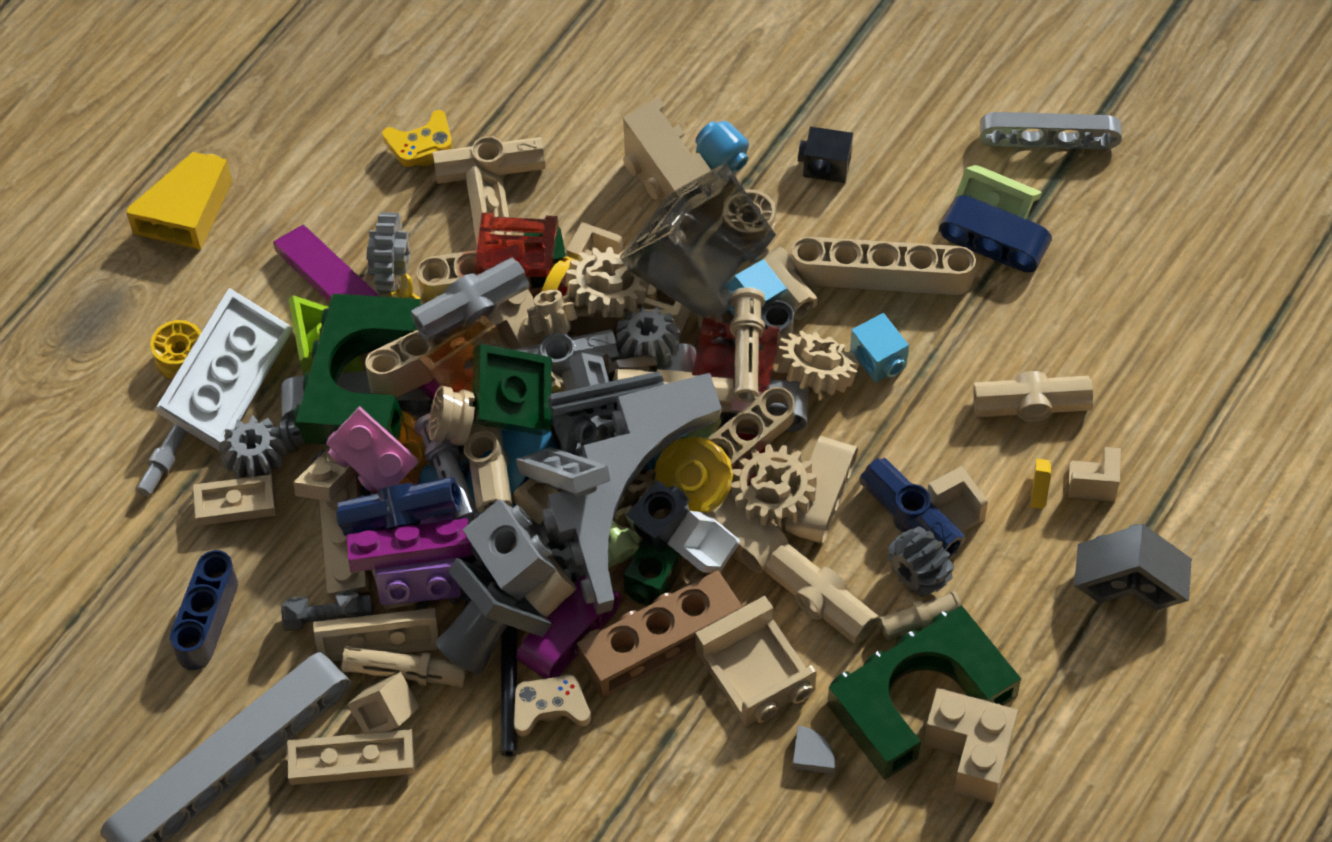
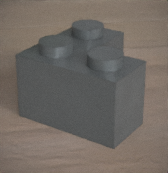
[1074,524,1192,610]

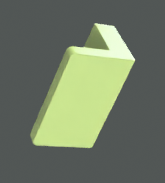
[953,165,1042,219]

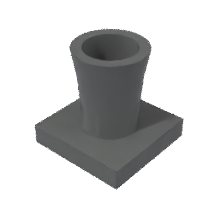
[436,558,552,674]

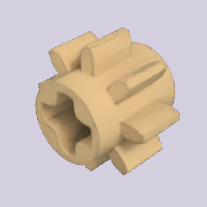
[527,290,578,337]

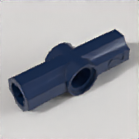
[859,457,965,559]
[336,477,462,536]

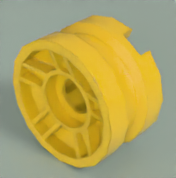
[150,320,201,380]

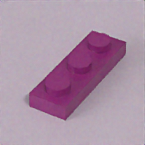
[347,518,472,572]

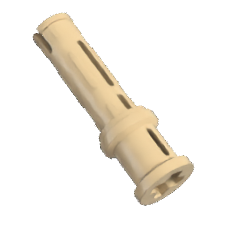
[730,287,765,402]

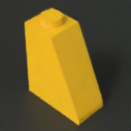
[126,152,232,250]

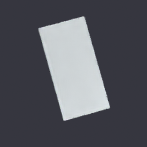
[154,288,294,451]

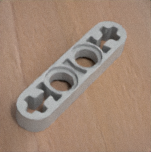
[980,112,1122,150]

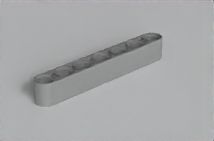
[100,652,351,842]

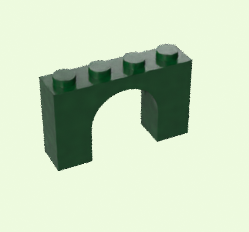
[294,293,423,445]
[827,606,1021,780]

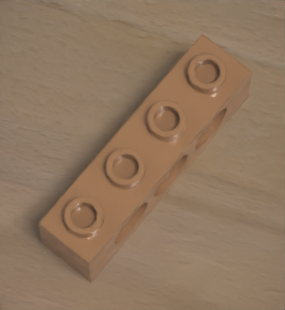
[577,570,743,699]

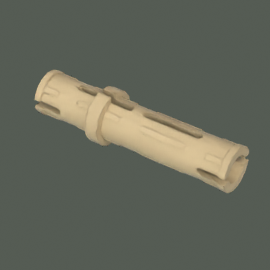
[341,646,466,688]

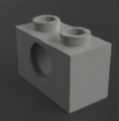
[462,499,556,601]

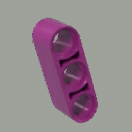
[516,575,622,679]

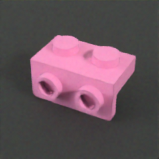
[326,406,419,494]

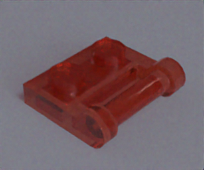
[475,212,558,277]
[692,316,780,393]

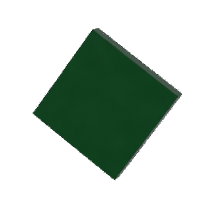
[472,344,552,436]

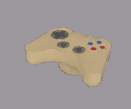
[514,675,591,736]

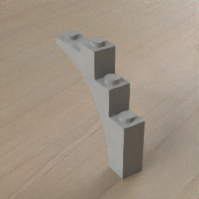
[542,373,722,615]

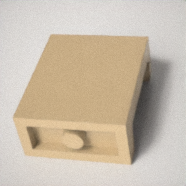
[695,596,817,727]

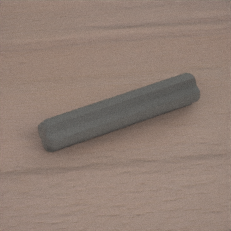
[548,372,664,416]

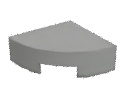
[793,725,835,774]

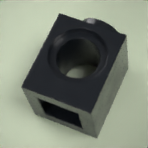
[798,126,853,183]
[626,480,690,553]

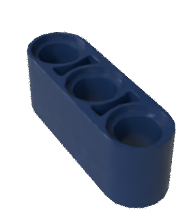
[939,195,1052,272]
[170,550,238,670]

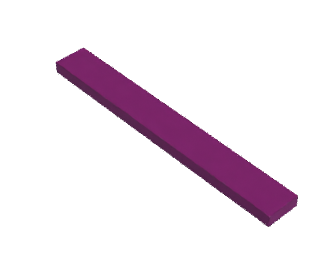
[273,224,473,401]

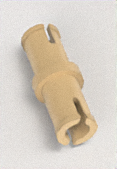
[879,591,962,642]

